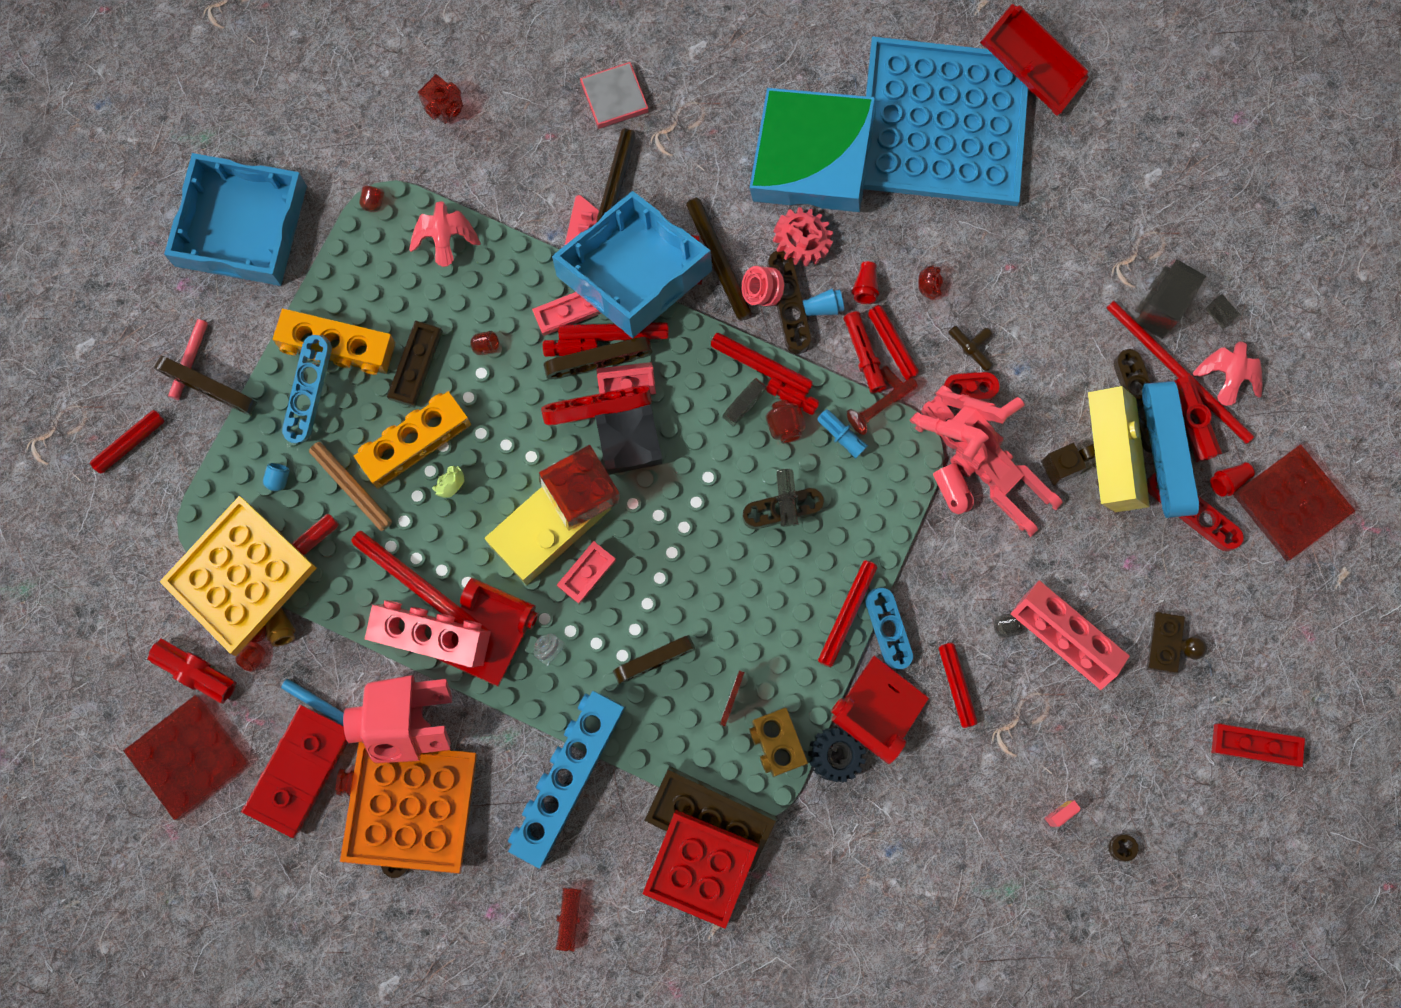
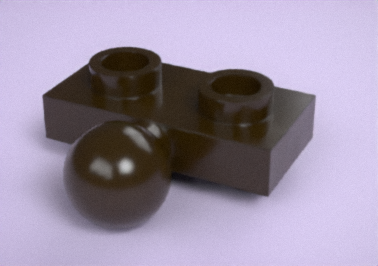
[1147,612,1207,674]

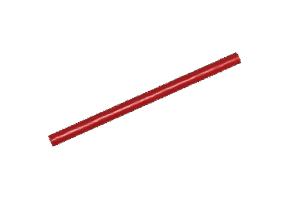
[1106,301,1255,444]

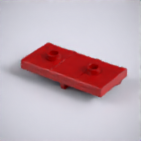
[980,4,1089,116]
[241,704,348,839]

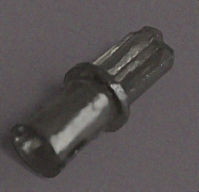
[776,469,799,527]

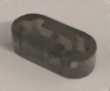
[722,378,767,427]

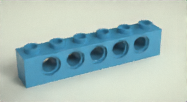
[508,691,626,869]

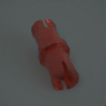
[555,888,582,952]

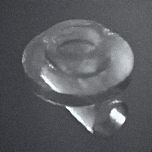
[534,633,566,667]

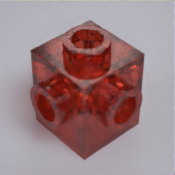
[417,74,463,124]

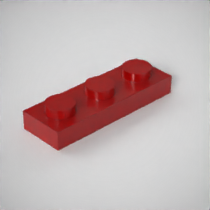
[1211,724,1305,768]

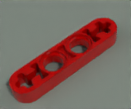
[541,386,652,425]
[1147,472,1243,552]

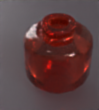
[766,400,806,444]

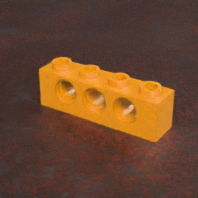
[272,308,396,375]
[354,391,471,489]

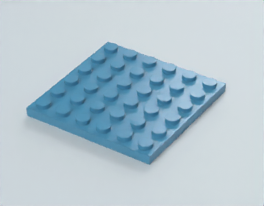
[864,36,1028,206]

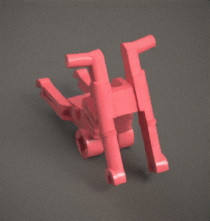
[909,386,1063,537]

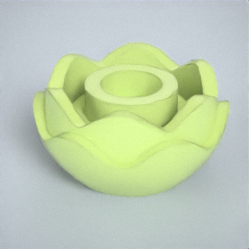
[432,466,465,498]

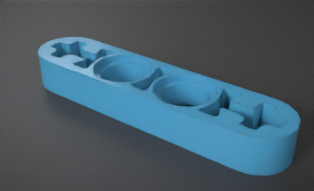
[282,335,332,443]

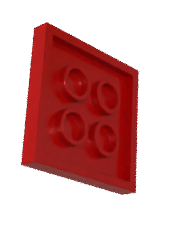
[642,810,759,929]

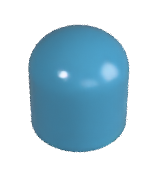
[263,463,290,491]

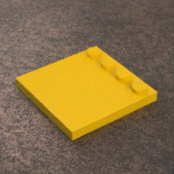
[160,496,317,656]

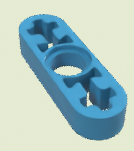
[865,588,913,669]

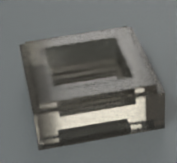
[1206,294,1240,329]

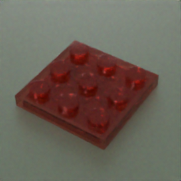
[1233,444,1355,562]
[123,695,250,820]

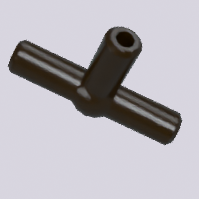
[948,326,993,371]

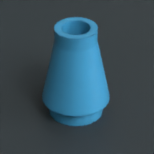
[803,288,844,317]

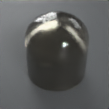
[994,613,1022,638]

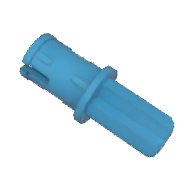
[817,409,868,459]

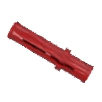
[843,311,887,394]

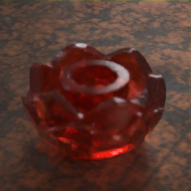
[918,265,943,300]

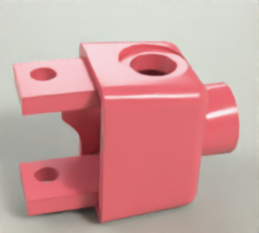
[343,675,452,763]

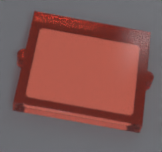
[720,670,745,726]

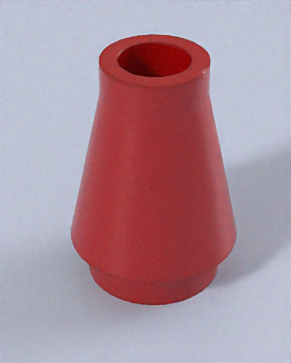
[852,261,879,304]
[1210,462,1255,497]

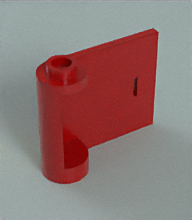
[435,578,539,687]
[831,656,929,764]

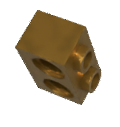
[749,708,808,777]

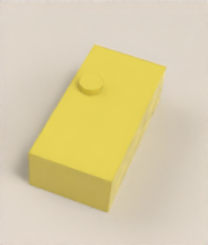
[1088,386,1150,512]
[484,461,611,586]

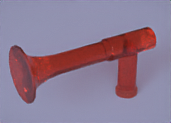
[847,365,918,435]

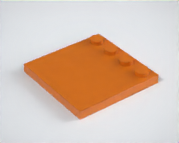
[340,742,477,874]

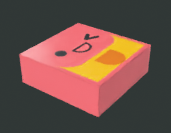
[1044,800,1081,827]

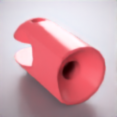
[933,463,974,514]

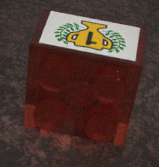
[539,445,620,531]

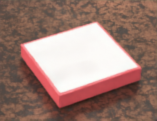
[580,62,648,129]

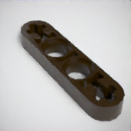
[768,251,811,354]
[543,337,653,380]
[1114,349,1152,454]
[153,355,257,416]

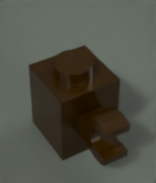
[1041,443,1095,486]

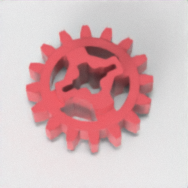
[773,207,833,266]

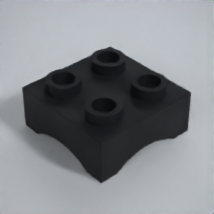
[595,405,662,475]

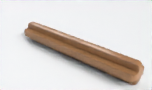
[309,442,392,531]

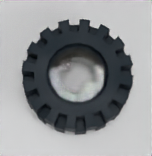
[808,728,866,783]

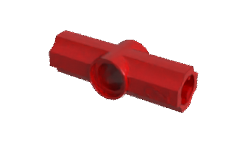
[1174,376,1222,462]
[147,638,237,704]

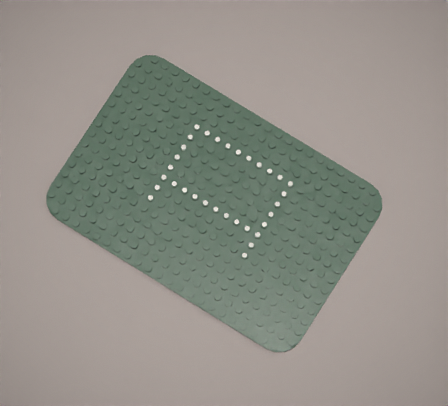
[177,180,945,816]

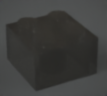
[1135,259,1206,339]

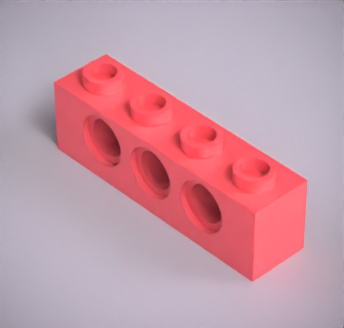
[1011,580,1130,690]
[365,600,491,667]

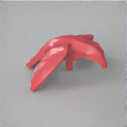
[409,201,481,267]
[1192,341,1263,406]

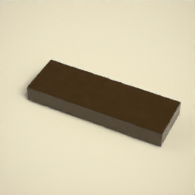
[387,320,443,408]

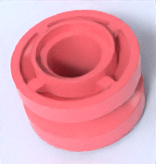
[742,266,784,306]

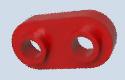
[943,372,999,402]

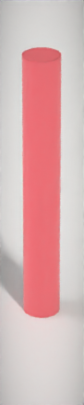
[168,319,208,400]

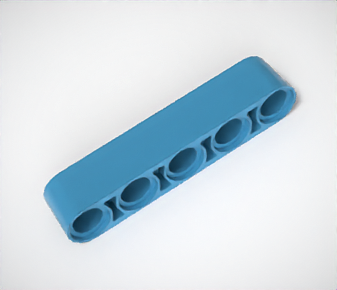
[1142,381,1199,518]

